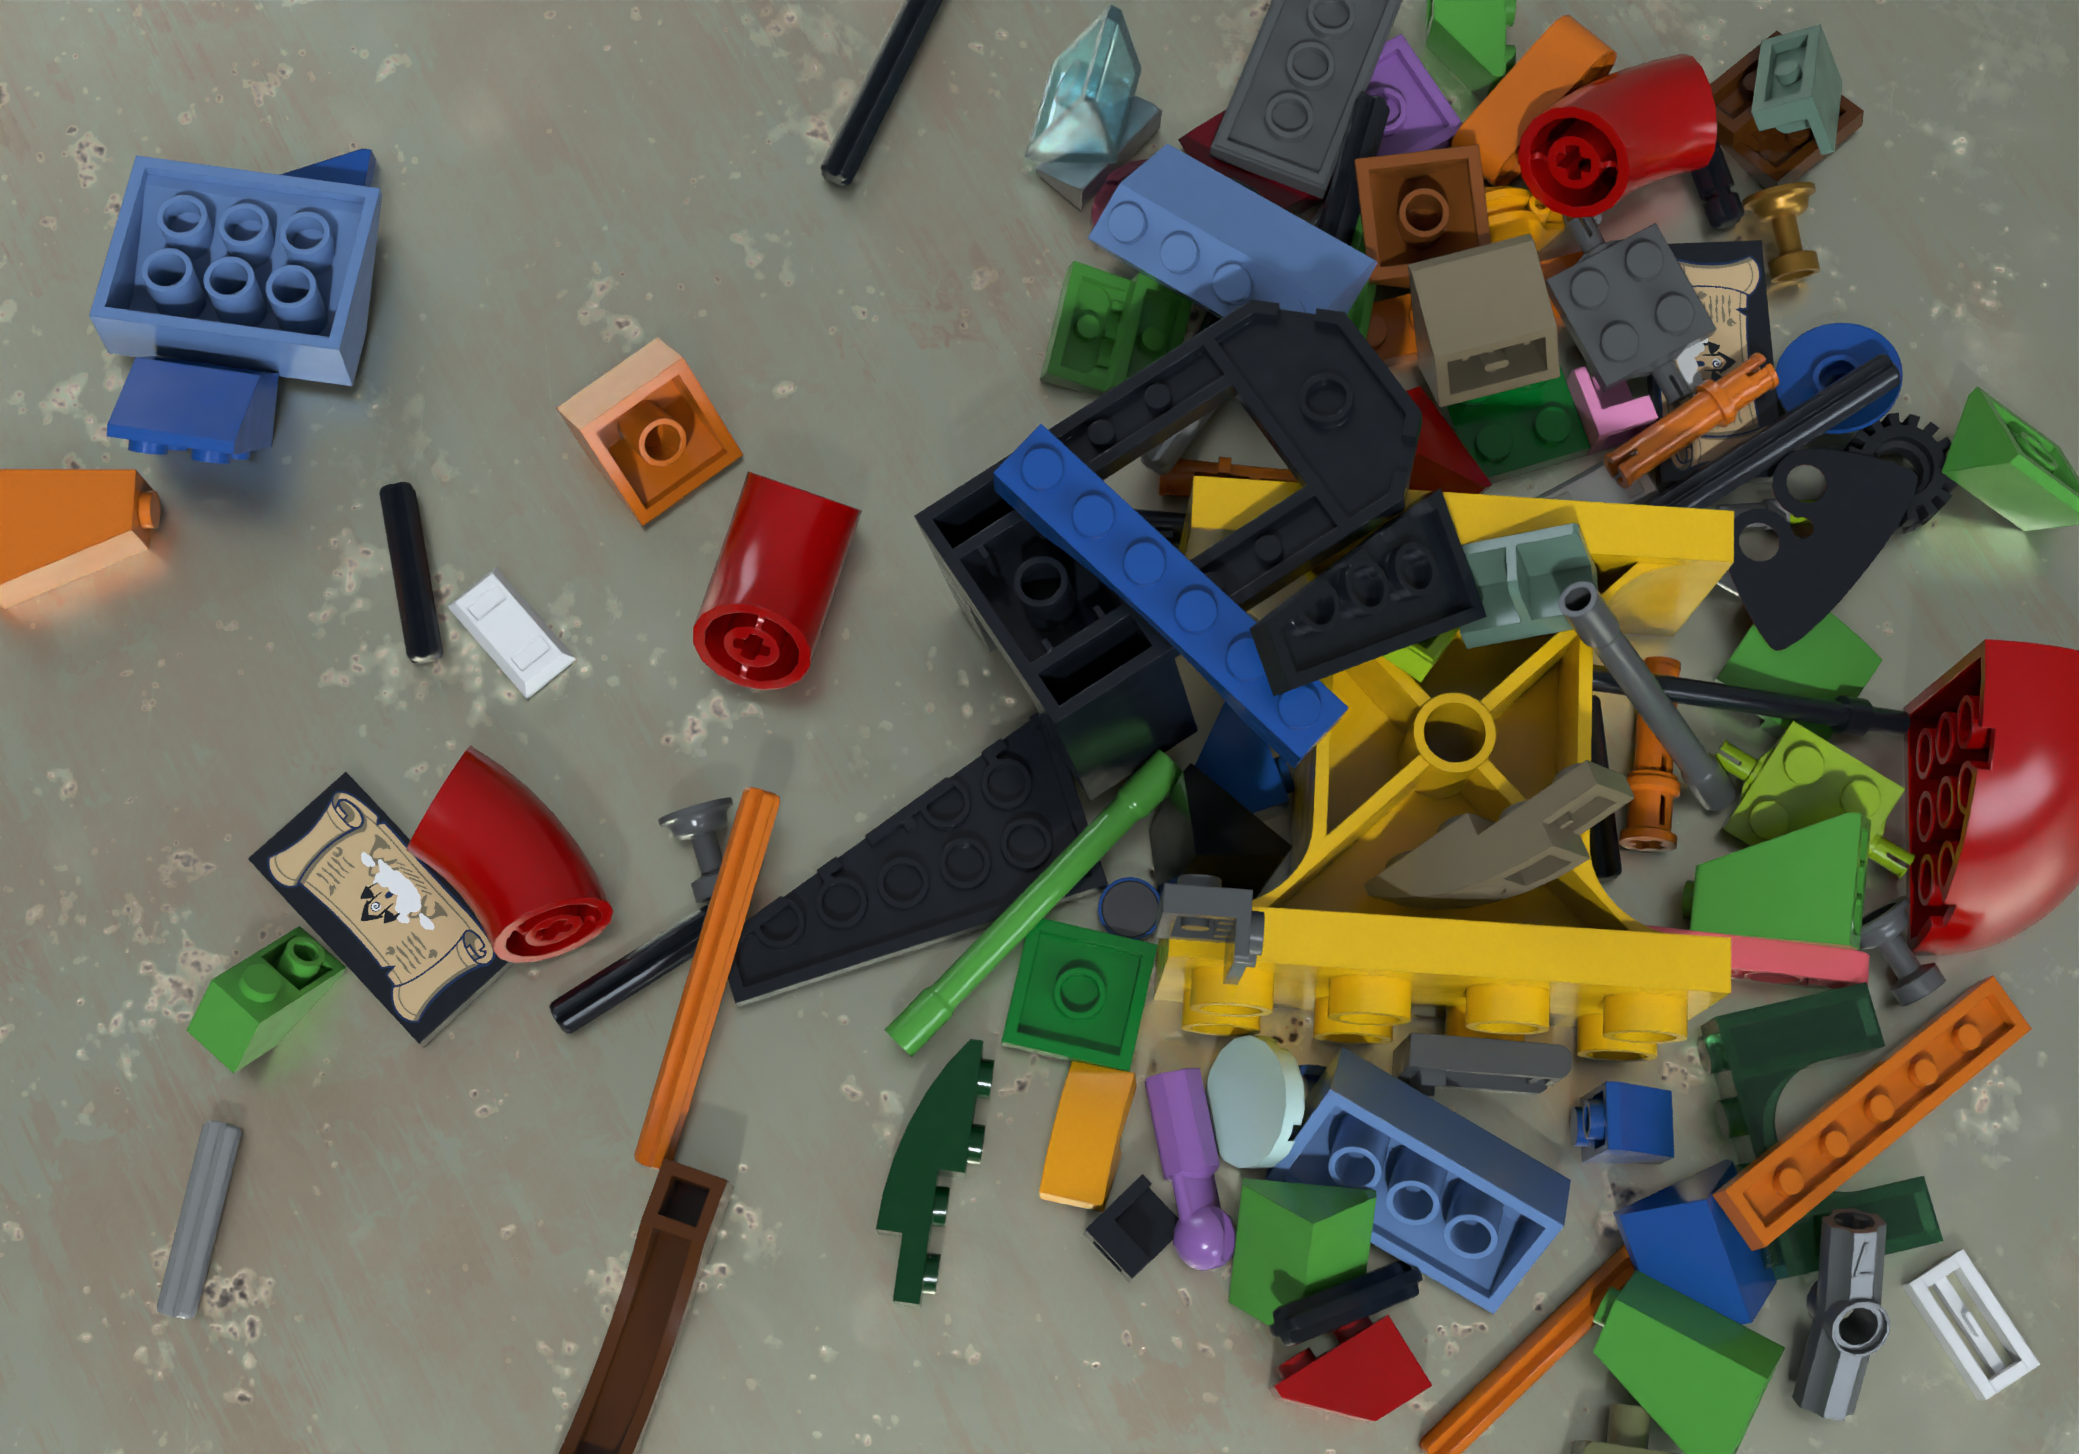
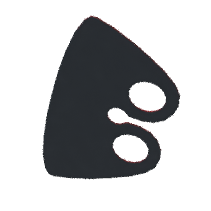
[1728,449,1918,651]

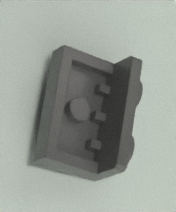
[1155,874,1265,985]

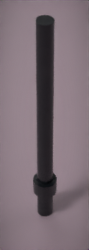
[1592,664,1911,736]

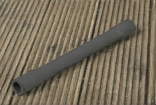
[1558,581,1736,811]

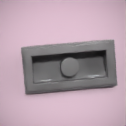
[1036,87,1162,210]

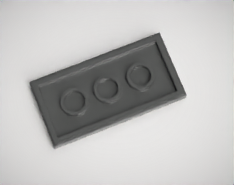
[1209,0,1403,199]

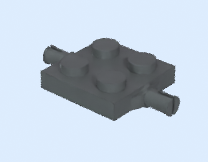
[1545,217,1716,406]

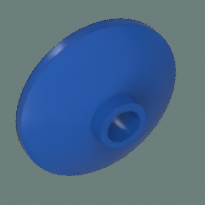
[1775,323,1903,434]

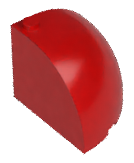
[1904,639,2079,956]

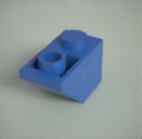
[1195,701,1294,822]
[1570,1081,1674,1164]

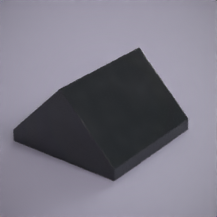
[1149,763,1293,900]

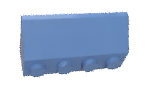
[1088,144,1378,319]
[1265,1047,1571,1314]

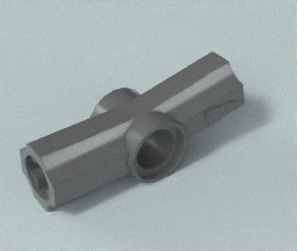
[1792,1208,1890,1421]

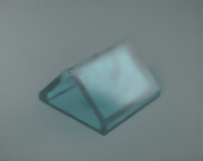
[1025,4,1142,163]

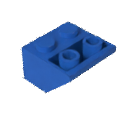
[106,356,279,464]

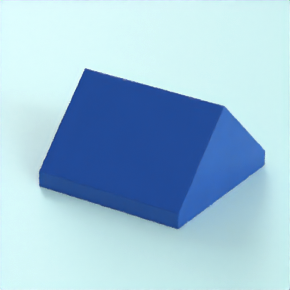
[1613,1159,1777,1325]

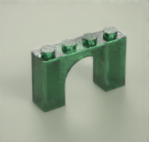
[1697,982,1943,1281]

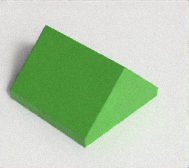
[1942,386,2079,531]
[1228,1178,1377,1326]

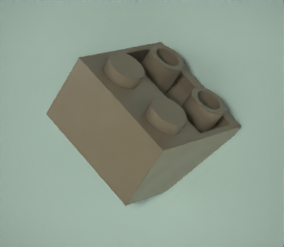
[1408,234,1560,408]

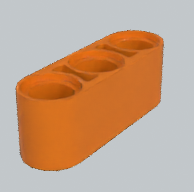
[1451,14,1617,186]

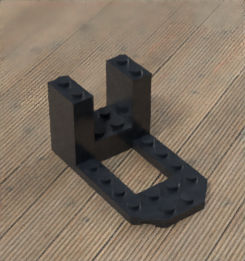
[914,300,1422,801]

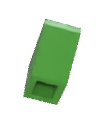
[1425,0,1516,101]
[186,926,346,1073]

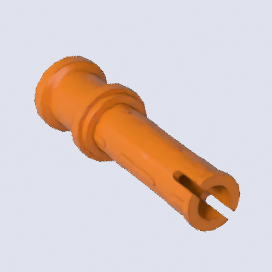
[1619,656,1681,853]

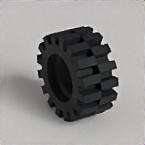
[1843,413,1957,535]

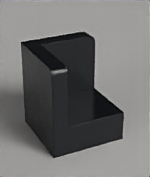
[1083,1174,1178,1282]

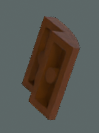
[1710,30,1864,189]

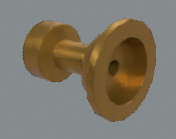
[1742,182,1820,283]

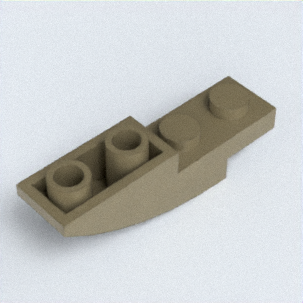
[1364,760,1635,910]

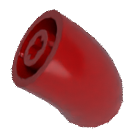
[1518,54,1717,218]
[693,471,862,690]
[406,745,614,963]

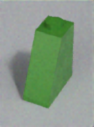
[1682,812,1871,950]
[1593,1270,1785,1454]

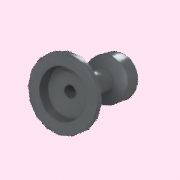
[658,797,734,903]
[1860,895,1946,1006]

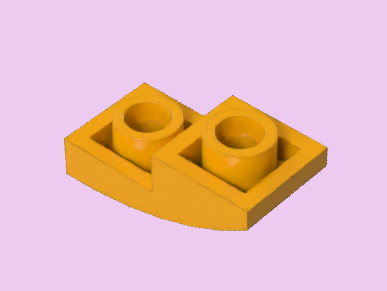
[1039,1061,1137,1212]

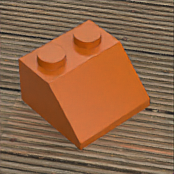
[556,337,743,526]

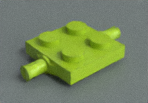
[1714,720,1915,878]

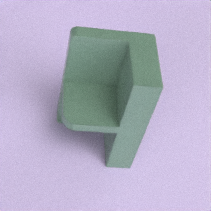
[1751,24,1842,155]
[1460,523,1598,649]

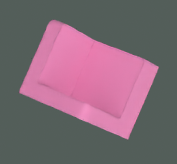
[1566,366,1658,456]

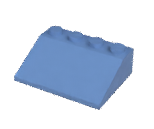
[89,155,382,386]

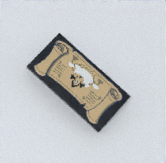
[1647,240,1783,487]
[248,772,515,1047]

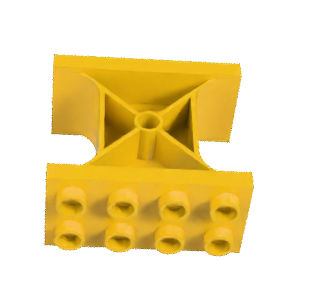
[1153,476,1734,1062]

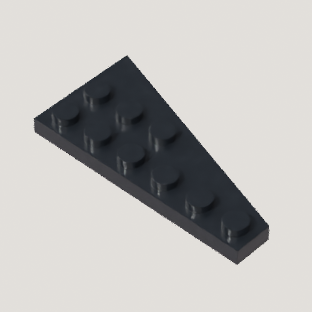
[728,712,1108,1007]

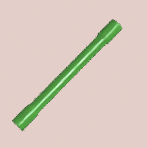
[884,749,1183,1057]

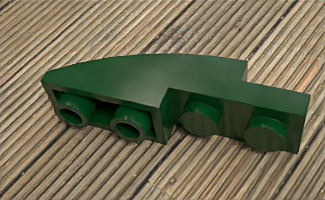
[876,1039,995,1308]

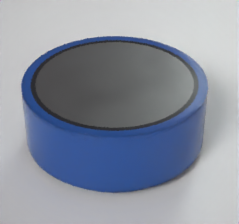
[1097,877,1160,941]

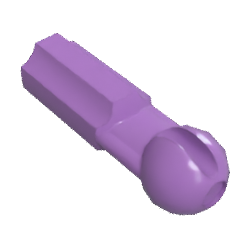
[1145,1068,1236,1271]

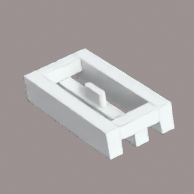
[1901,1249,2040,1401]

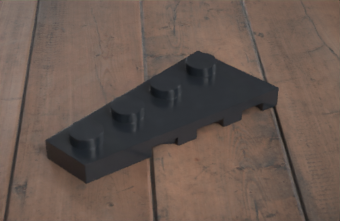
[1249,488,1487,696]

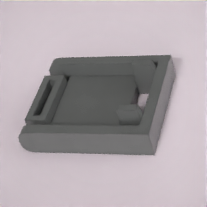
[1392,1032,1572,1096]

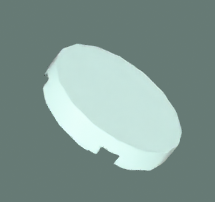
[1205,1035,1305,1169]

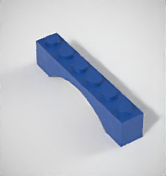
[993,424,1349,768]

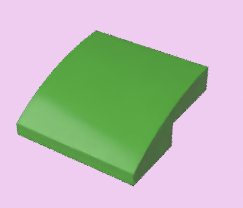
[1040,261,1192,396]
[1714,612,1882,742]

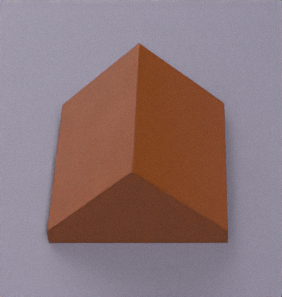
[1354,144,1491,288]

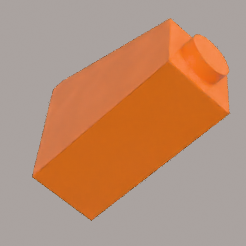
[0,469,161,609]

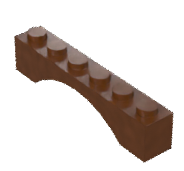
[558,1158,734,1454]

